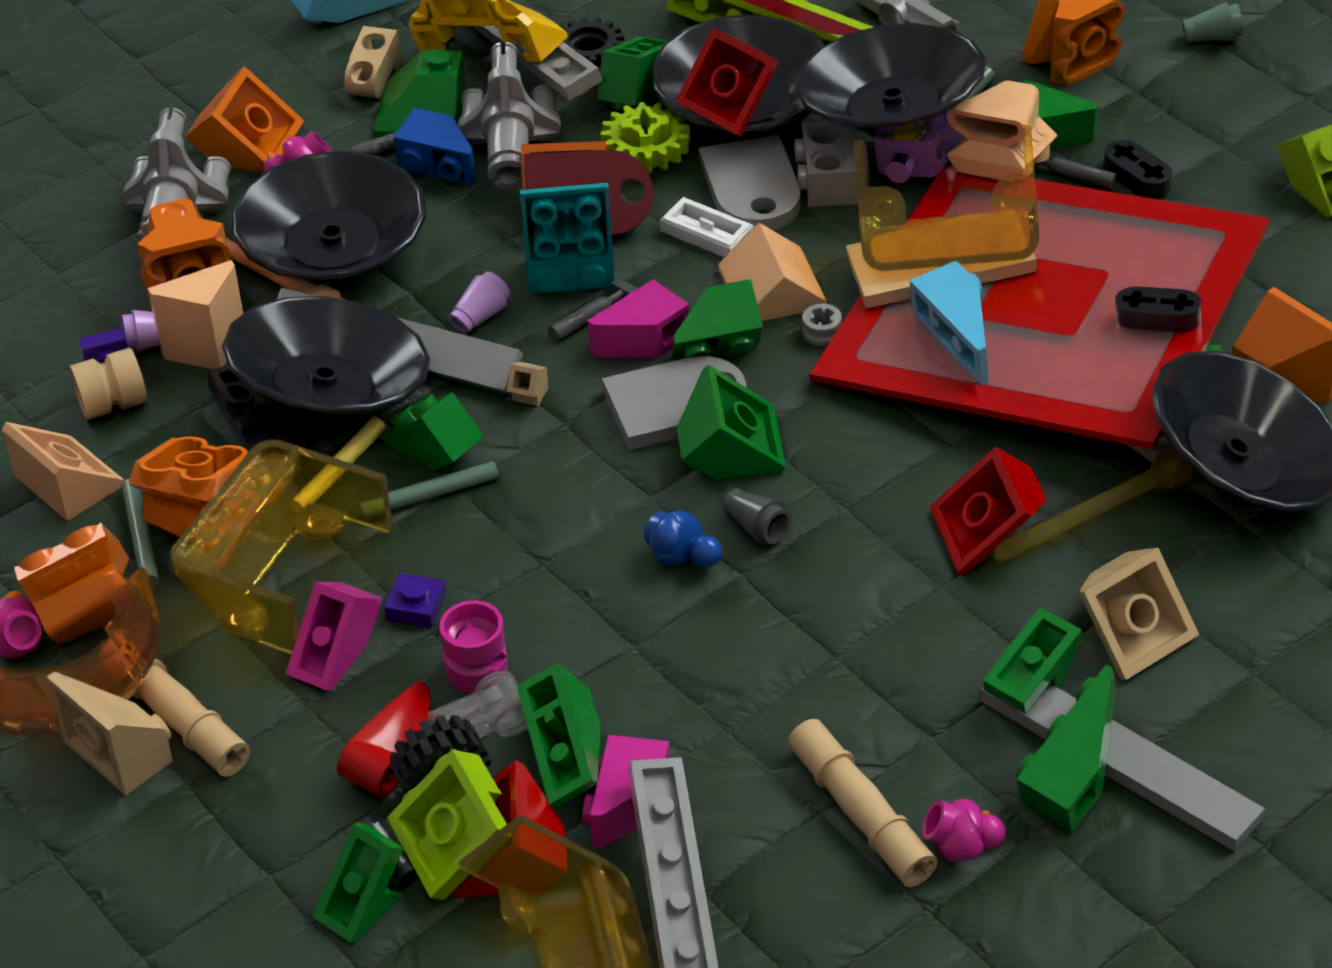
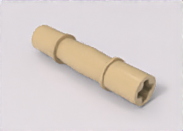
[101,635,250,777]
[788,719,938,887]

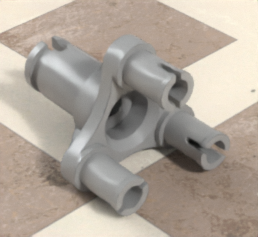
[458,42,561,189]
[122,108,231,242]

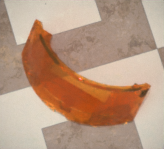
[0,567,162,734]

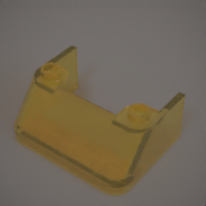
[853,125,1039,272]
[171,440,393,654]
[459,815,653,968]

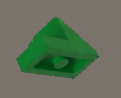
[982,607,1082,714]
[312,823,404,943]

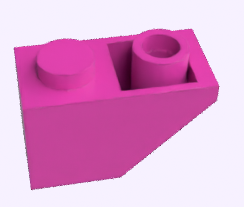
[587,279,689,358]
[583,735,670,848]

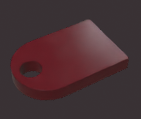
[524,150,653,236]

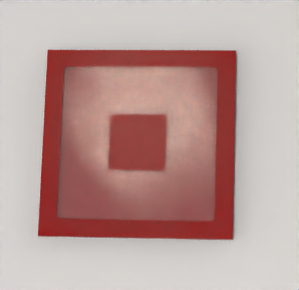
[809,165,1270,450]

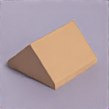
[718,223,827,321]
[148,260,243,369]
[2,422,125,521]

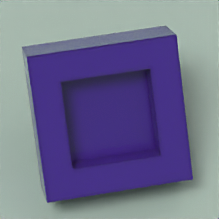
[79,328,128,364]
[384,573,446,628]

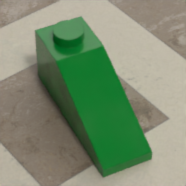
[597,36,668,110]
[517,662,601,809]

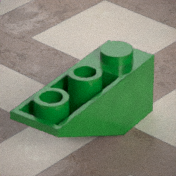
[1016,664,1116,833]

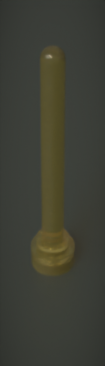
[992,448,1192,562]

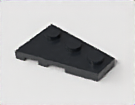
[208,364,328,464]

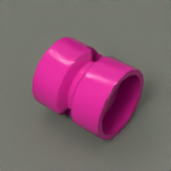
[439,600,508,694]

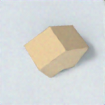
[506,362,548,406]

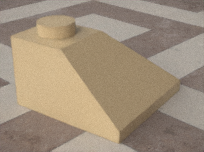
[1079,547,1199,681]
[46,671,173,796]

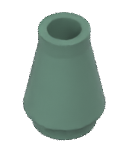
[1182,2,1243,43]

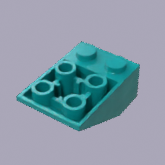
[520,183,614,294]

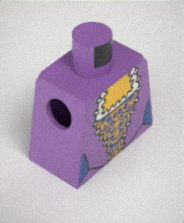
[874,112,963,183]

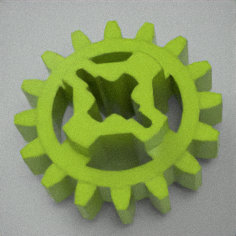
[601,102,690,173]

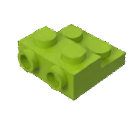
[387,749,511,900]

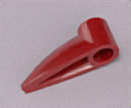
[336,680,430,799]

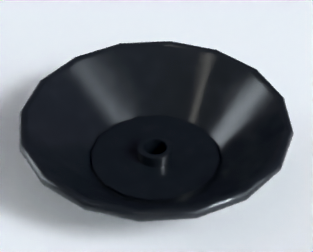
[651,15,825,133]
[795,23,986,136]
[232,151,427,281]
[222,296,431,420]
[1152,351,1332,512]

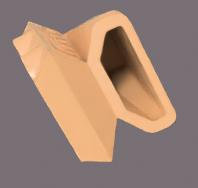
[947,81,1058,182]

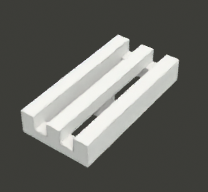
[660,197,754,258]

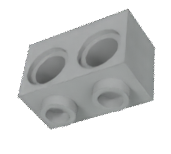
[794,120,859,207]

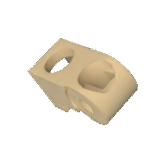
[344,26,402,99]

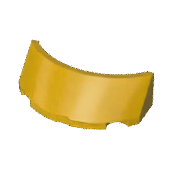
[408,0,568,62]

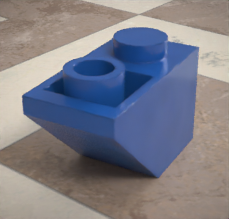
[393,108,476,186]

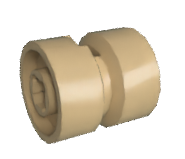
[69,347,148,421]

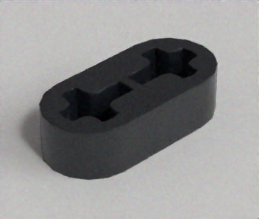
[1103,140,1172,200]
[1115,286,1202,333]

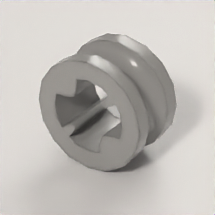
[802,303,842,346]

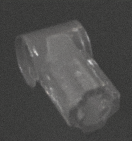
[427,670,528,738]

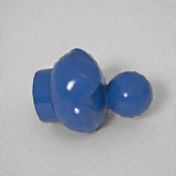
[644,510,722,568]

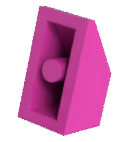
[286,582,382,691]

